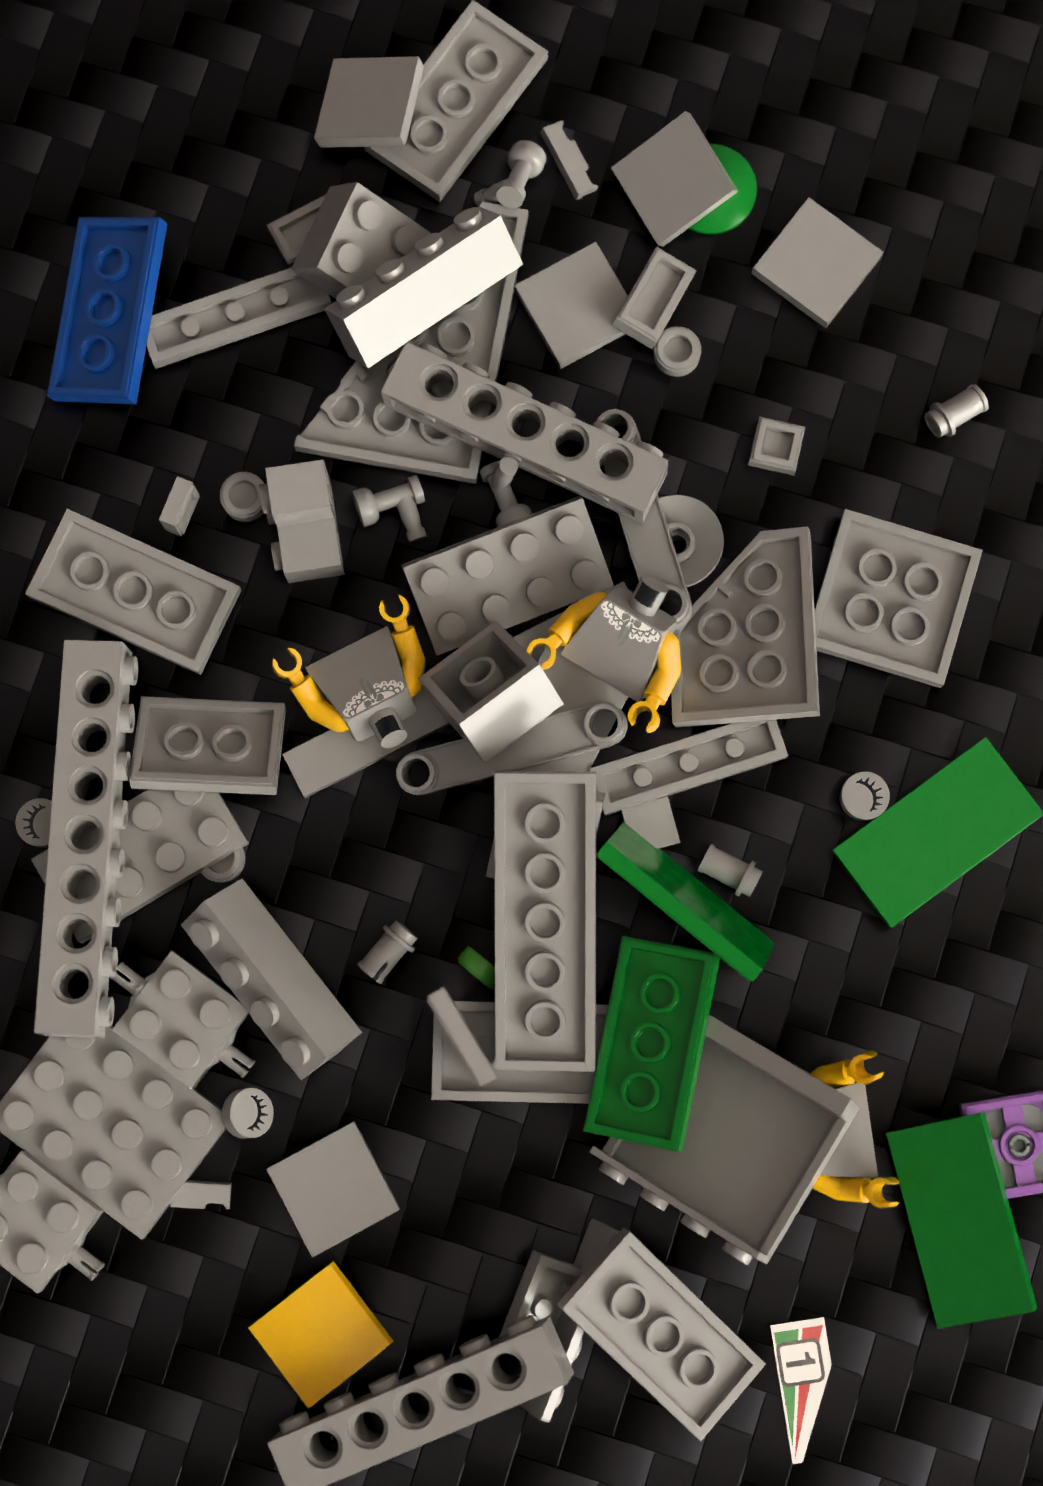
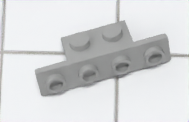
[499,1218,620,1423]

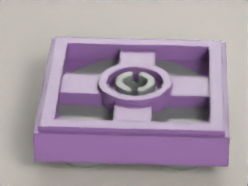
[958,1090,1043,1199]

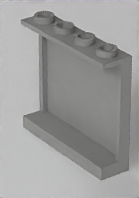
[590,1015,860,1265]

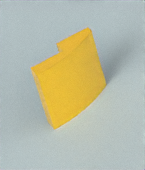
[249,1261,393,1409]

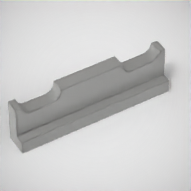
[540,120,599,200]
[170,1180,232,1209]

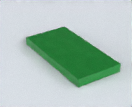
[831,737,1043,929]
[596,822,775,982]
[583,936,720,1152]
[886,1111,1037,1329]

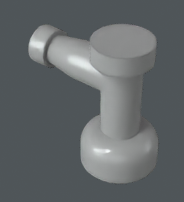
[474,140,546,209]
[479,456,533,527]
[352,475,427,542]

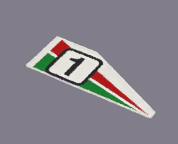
[770,1317,832,1464]

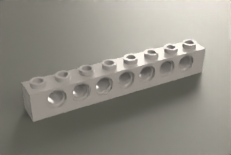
[34,640,138,1038]

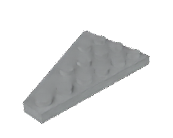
[294,202,528,484]

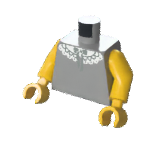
[527,576,681,733]
[272,595,426,749]
[810,1050,900,1208]

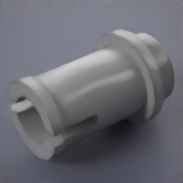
[925,384,989,438]
[697,844,763,897]
[357,920,418,984]

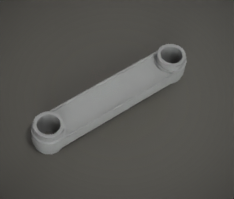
[596,409,693,630]
[396,702,628,796]

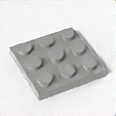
[814,509,983,688]

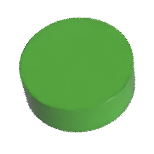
[457,946,495,990]

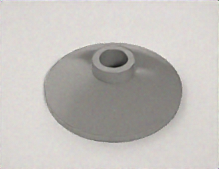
[628,495,724,587]

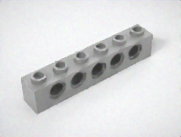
[381,342,668,524]
[268,1315,574,1486]

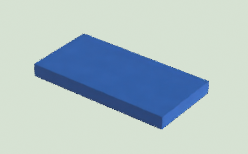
[47,217,168,404]

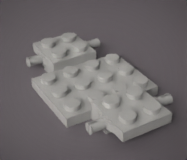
[0,950,255,1294]

